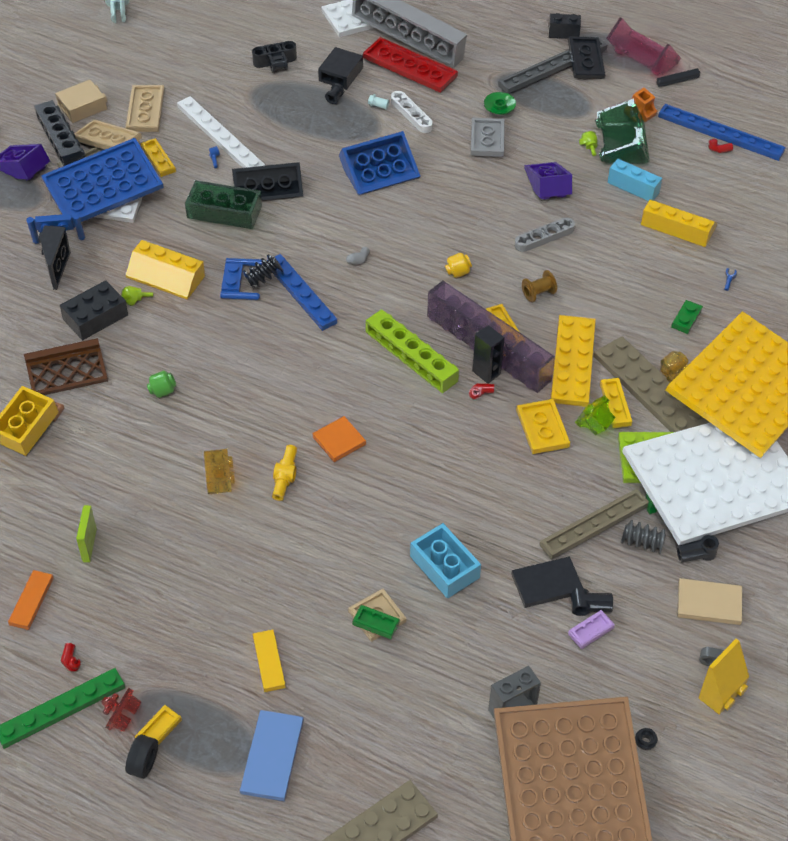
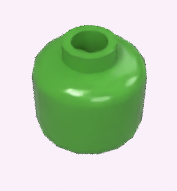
[147,370,177,398]

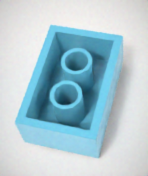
[410,523,481,599]

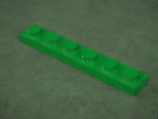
[0,668,125,749]

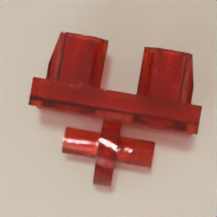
[101,688,141,731]

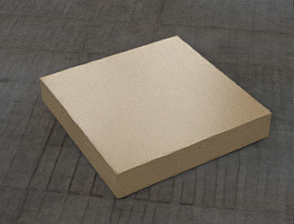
[348,588,406,642]

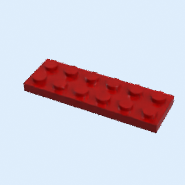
[363,37,458,93]

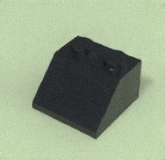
[549,13,581,39]

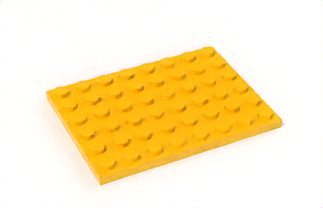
[665,311,788,458]

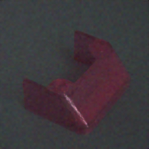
[606,17,681,76]

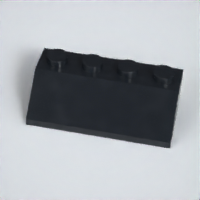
[232,162,303,203]

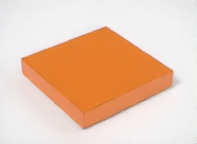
[312,416,366,462]

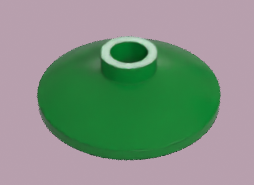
[484,92,516,114]

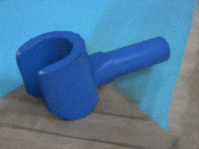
[209,146,220,168]
[724,268,737,291]

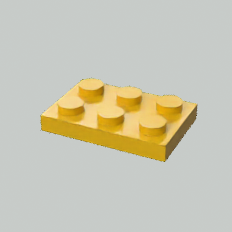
[516,399,570,454]

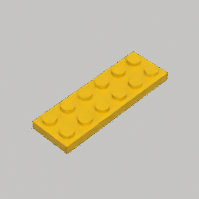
[551,315,596,407]

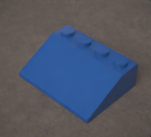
[339,131,421,195]

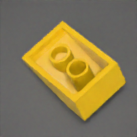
[698,639,749,715]

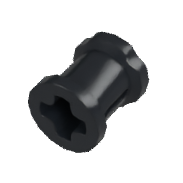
[325,83,345,104]

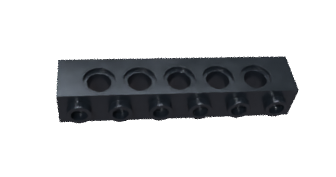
[34,100,85,166]

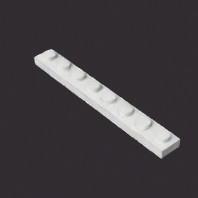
[177,96,265,168]

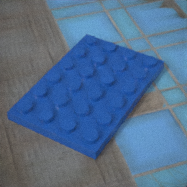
[41,138,164,222]

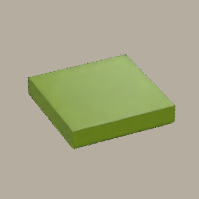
[76,505,97,562]

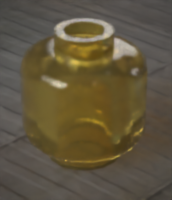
[660,351,689,378]

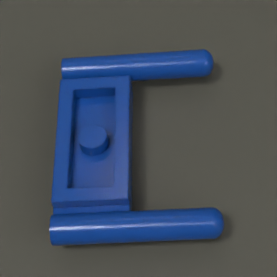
[26,213,85,244]
[220,258,262,300]

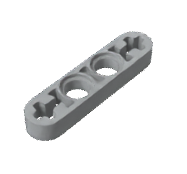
[515,218,575,252]

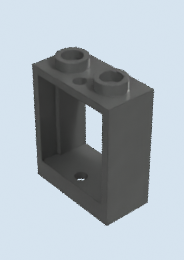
[488,666,541,720]

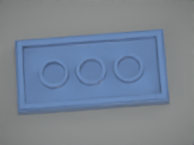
[240,710,304,802]

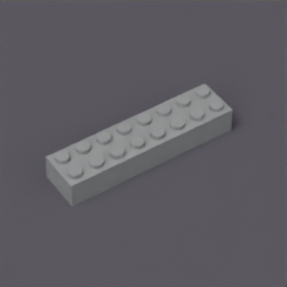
[352,0,467,68]

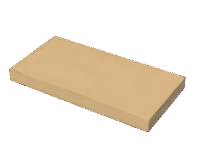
[126,85,165,132]
[74,120,142,150]

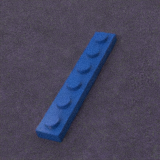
[266,254,337,331]

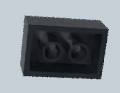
[60,280,128,341]

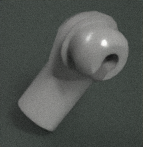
[346,247,370,265]

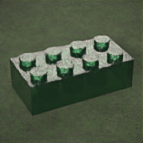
[185,180,262,229]

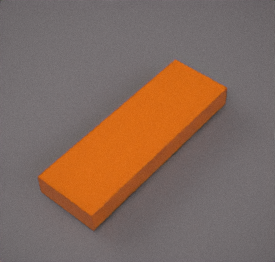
[8,570,54,630]

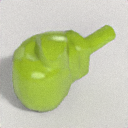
[579,131,598,156]
[121,286,153,306]

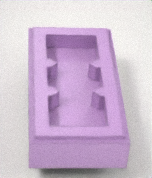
[568,610,615,649]

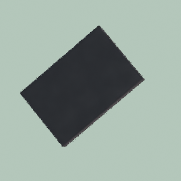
[568,36,606,79]
[511,556,583,608]

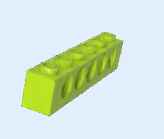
[366,309,459,394]

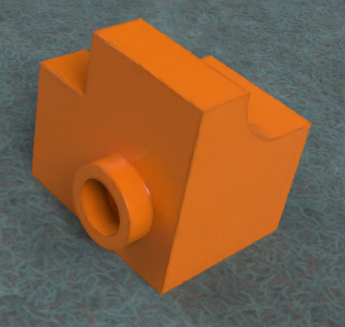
[623,87,657,122]

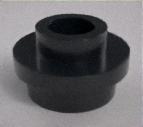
[635,728,658,750]

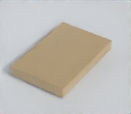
[677,578,742,625]

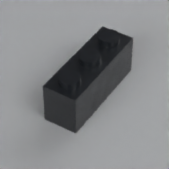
[472,325,505,384]

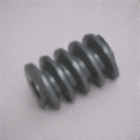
[621,520,666,554]

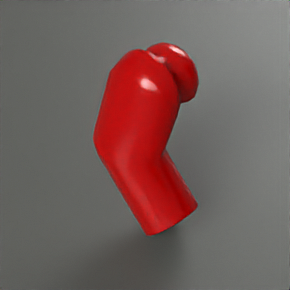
[469,383,494,399]
[61,643,81,672]

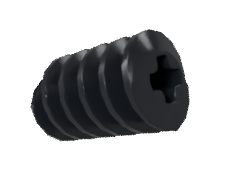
[243,254,284,289]

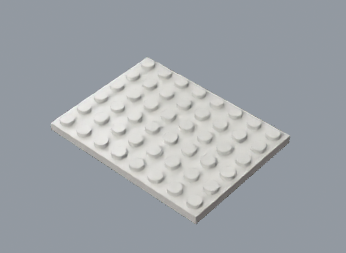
[622,423,788,546]

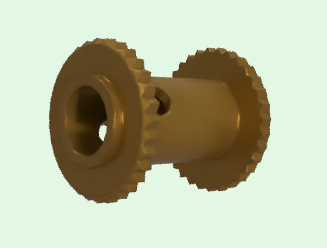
[522,270,557,302]

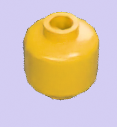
[445,252,472,278]

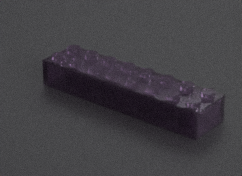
[427,280,555,393]

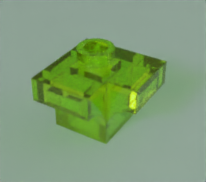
[575,395,616,435]

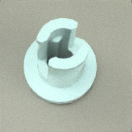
[105,0,129,23]

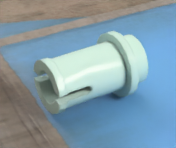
[368,94,389,110]

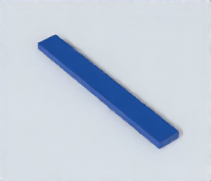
[658,104,786,161]

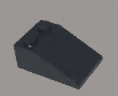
[38,225,71,290]

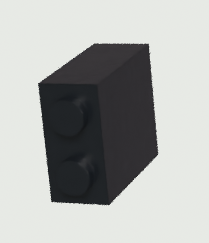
[318,47,363,90]

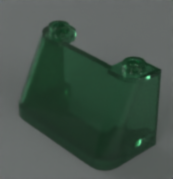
[595,99,650,164]

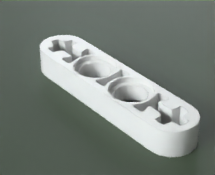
[391,91,432,133]

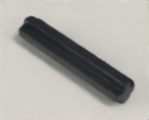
[656,68,700,87]

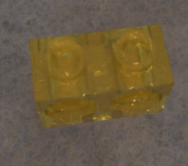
[204,449,235,494]

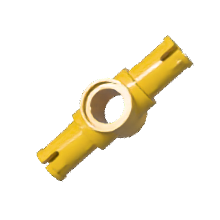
[272,445,297,501]

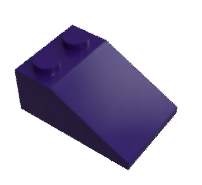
[0,144,50,180]
[524,162,572,199]

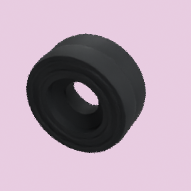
[125,734,158,779]

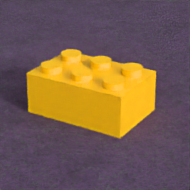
[0,386,59,456]

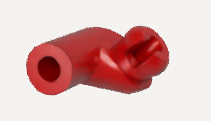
[708,139,733,153]

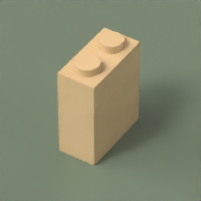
[55,80,107,123]

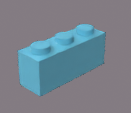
[607,159,662,201]

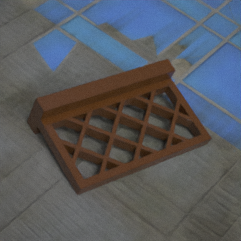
[24,338,108,395]

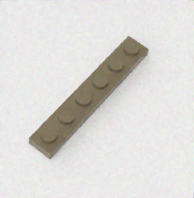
[540,489,649,560]

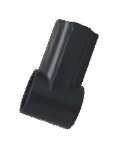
[676,535,719,563]
[571,588,613,616]

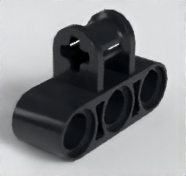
[252,41,297,72]

